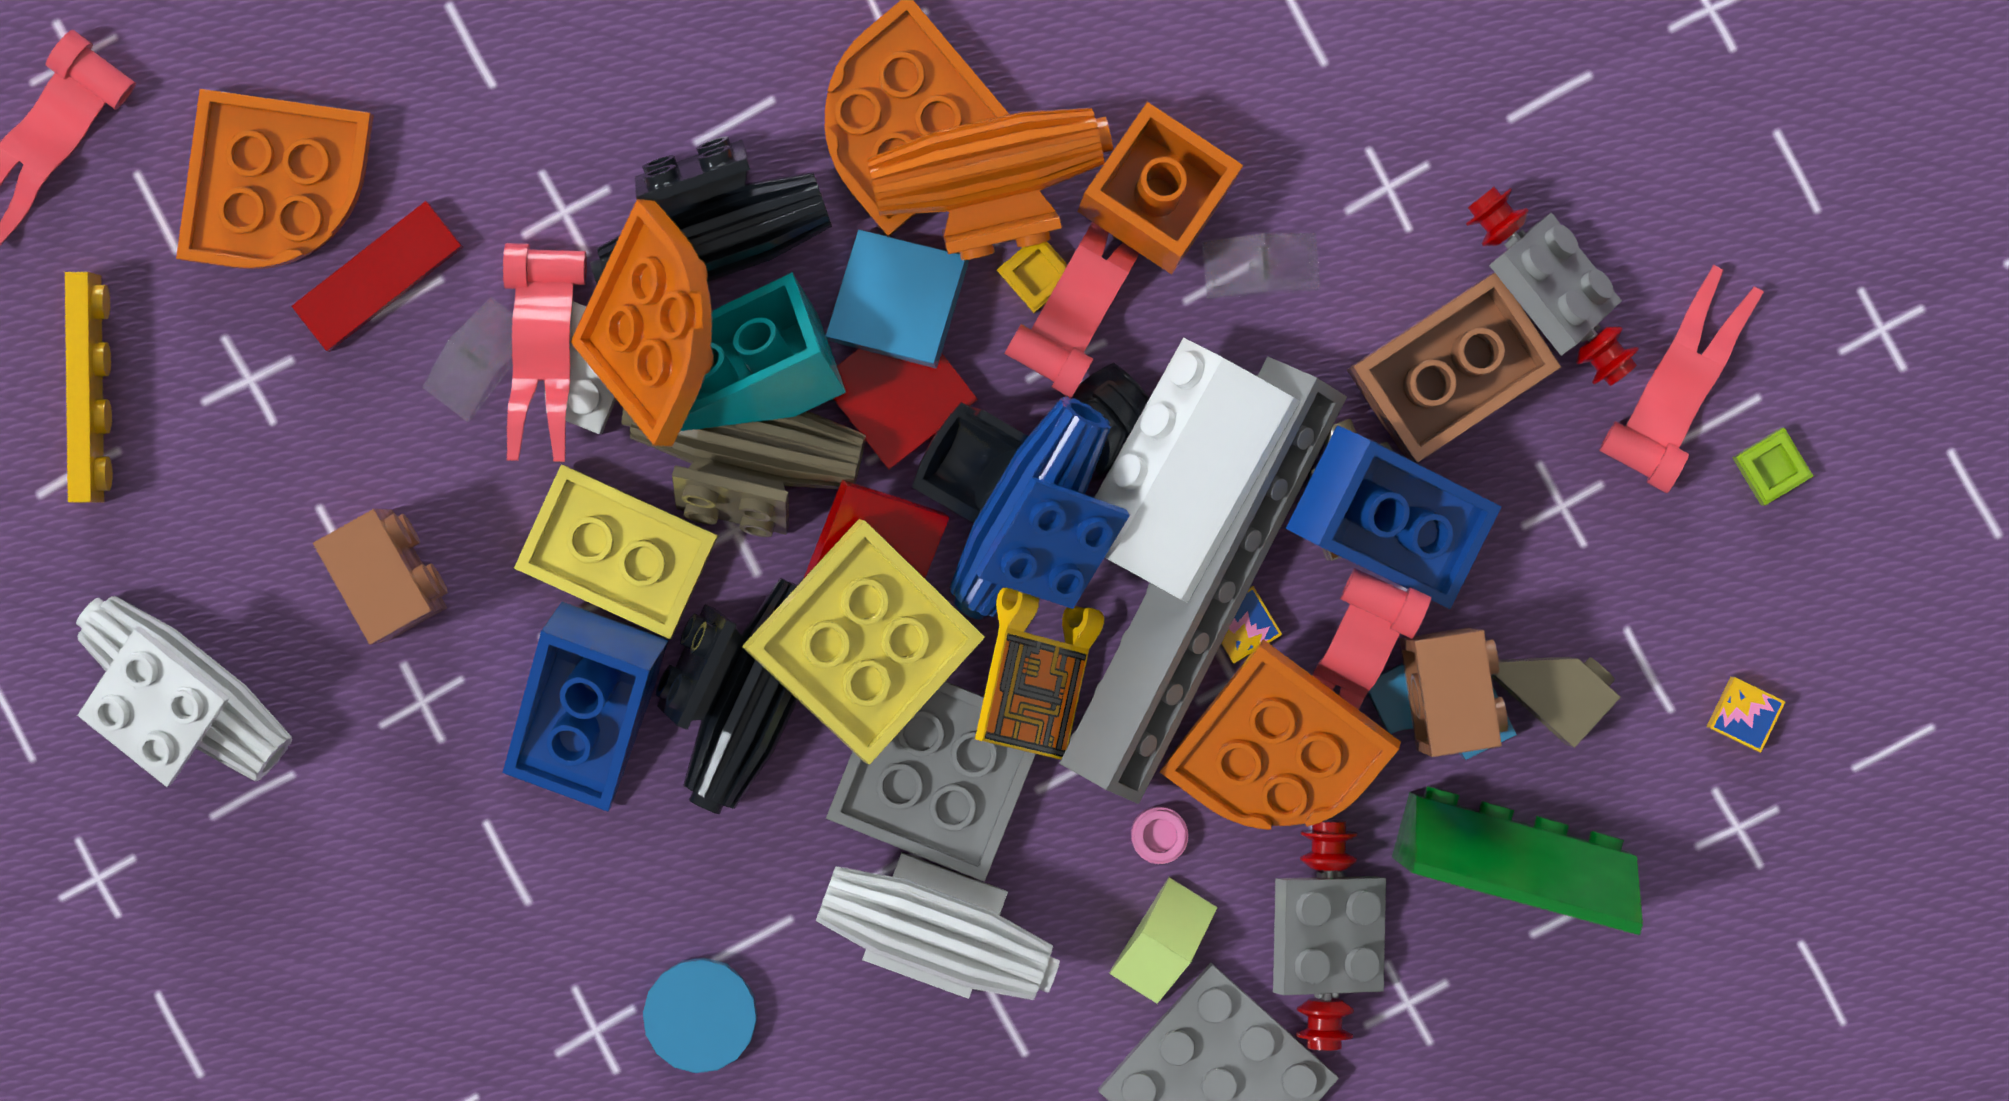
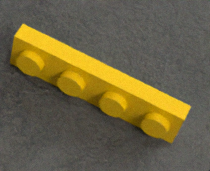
[65,272,113,503]

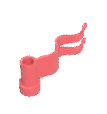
[503,243,587,462]

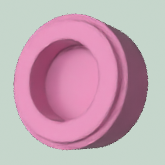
[1131,806,1188,864]

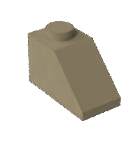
[1491,657,1621,748]

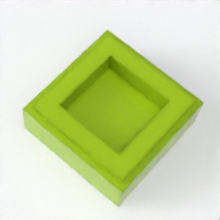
[1732,428,1813,506]

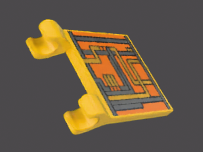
[975,587,1104,760]

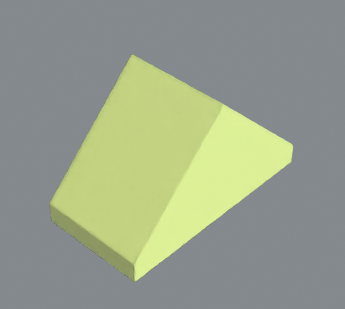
[1109,877,1217,1004]

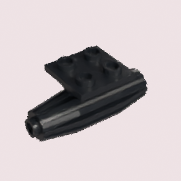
[590,136,832,284]
[656,578,798,814]

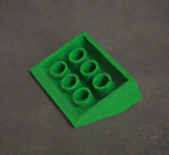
[1392,786,1643,935]

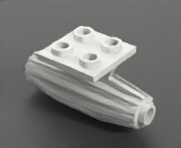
[76,596,292,787]
[816,852,1060,1000]

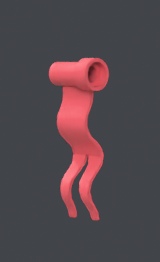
[0,29,136,246]
[1004,222,1140,398]
[1599,265,1764,494]
[1312,568,1431,710]

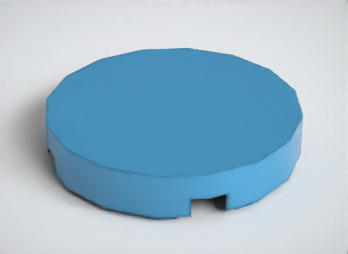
[643,958,757,1073]

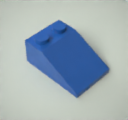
[1286,425,1502,609]
[502,602,668,812]

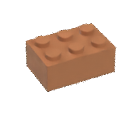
[1347,272,1561,463]

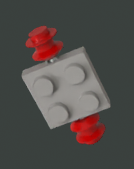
[1466,186,1639,386]
[1273,819,1386,1051]

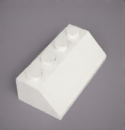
[1095,337,1300,603]

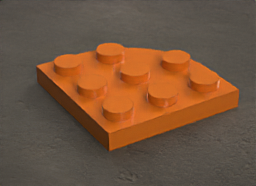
[824,0,1010,237]
[176,89,374,269]
[570,199,713,446]
[1160,639,1401,830]

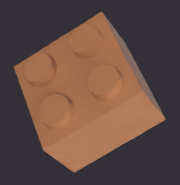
[313,509,448,645]
[1399,628,1508,757]

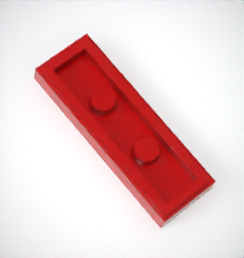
[291,201,463,352]

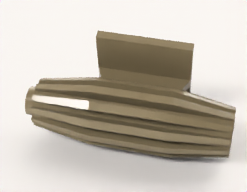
[621,409,866,537]

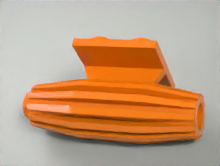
[867,108,1113,260]

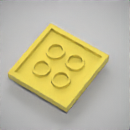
[742,519,985,765]

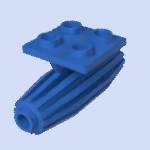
[949,397,1130,620]

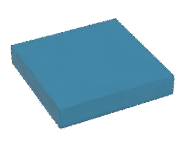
[826,229,969,369]

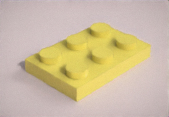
[514,464,719,639]

